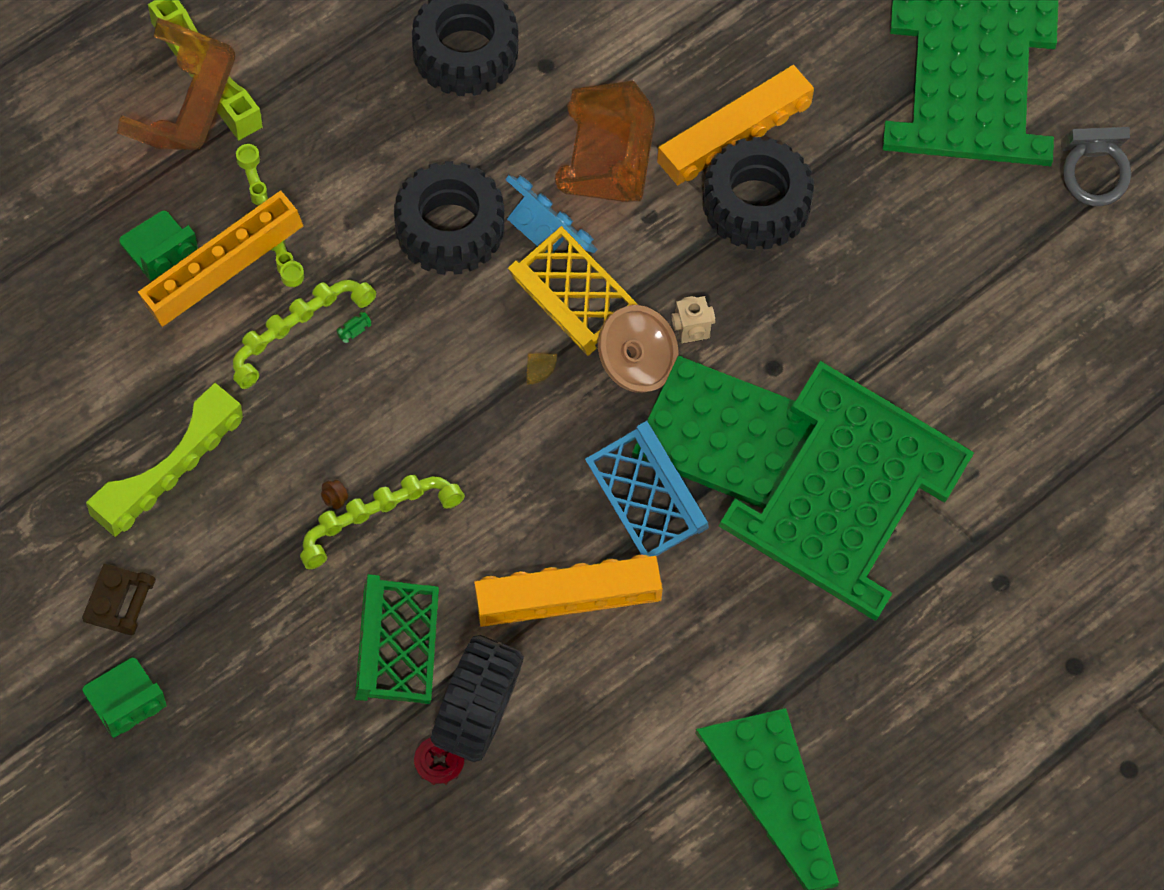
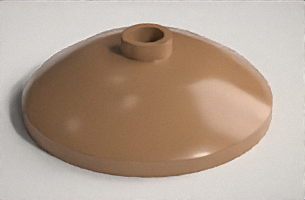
[598,305,679,393]

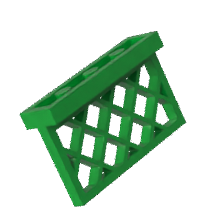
[355,574,439,704]

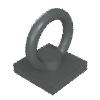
[1061,127,1131,206]

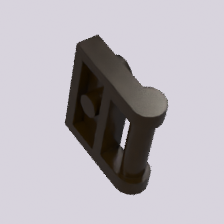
[82,564,156,635]

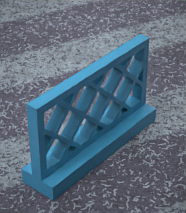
[585,421,709,557]

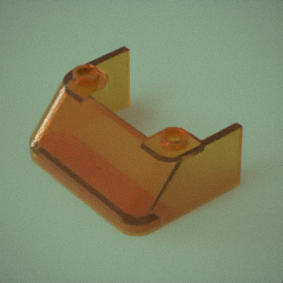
[117,18,235,150]

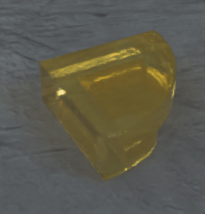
[527,354,557,384]

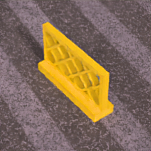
[508,226,638,356]

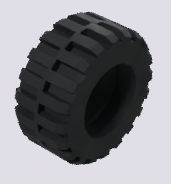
[412,0,518,96]
[703,137,814,250]
[394,161,504,275]
[431,635,524,762]

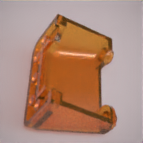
[555,80,655,202]

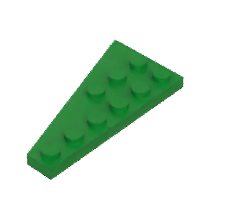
[695,708,839,890]

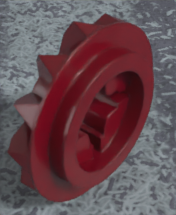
[414,738,464,785]

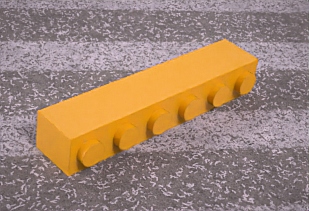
[657,65,814,186]
[138,190,304,327]
[474,555,663,627]

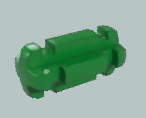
[336,312,371,343]

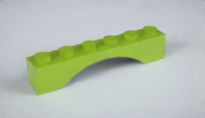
[148,0,263,141]
[86,383,243,537]

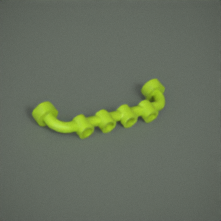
[236,144,304,287]
[233,280,376,389]
[300,475,465,569]

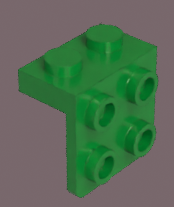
[119,211,198,281]
[83,658,167,738]

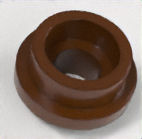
[321,480,348,509]

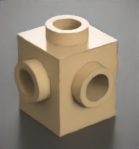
[671,296,715,343]

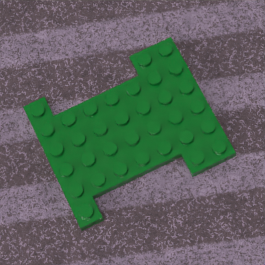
[883,0,1058,166]
[719,361,974,621]

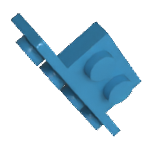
[505,175,597,253]

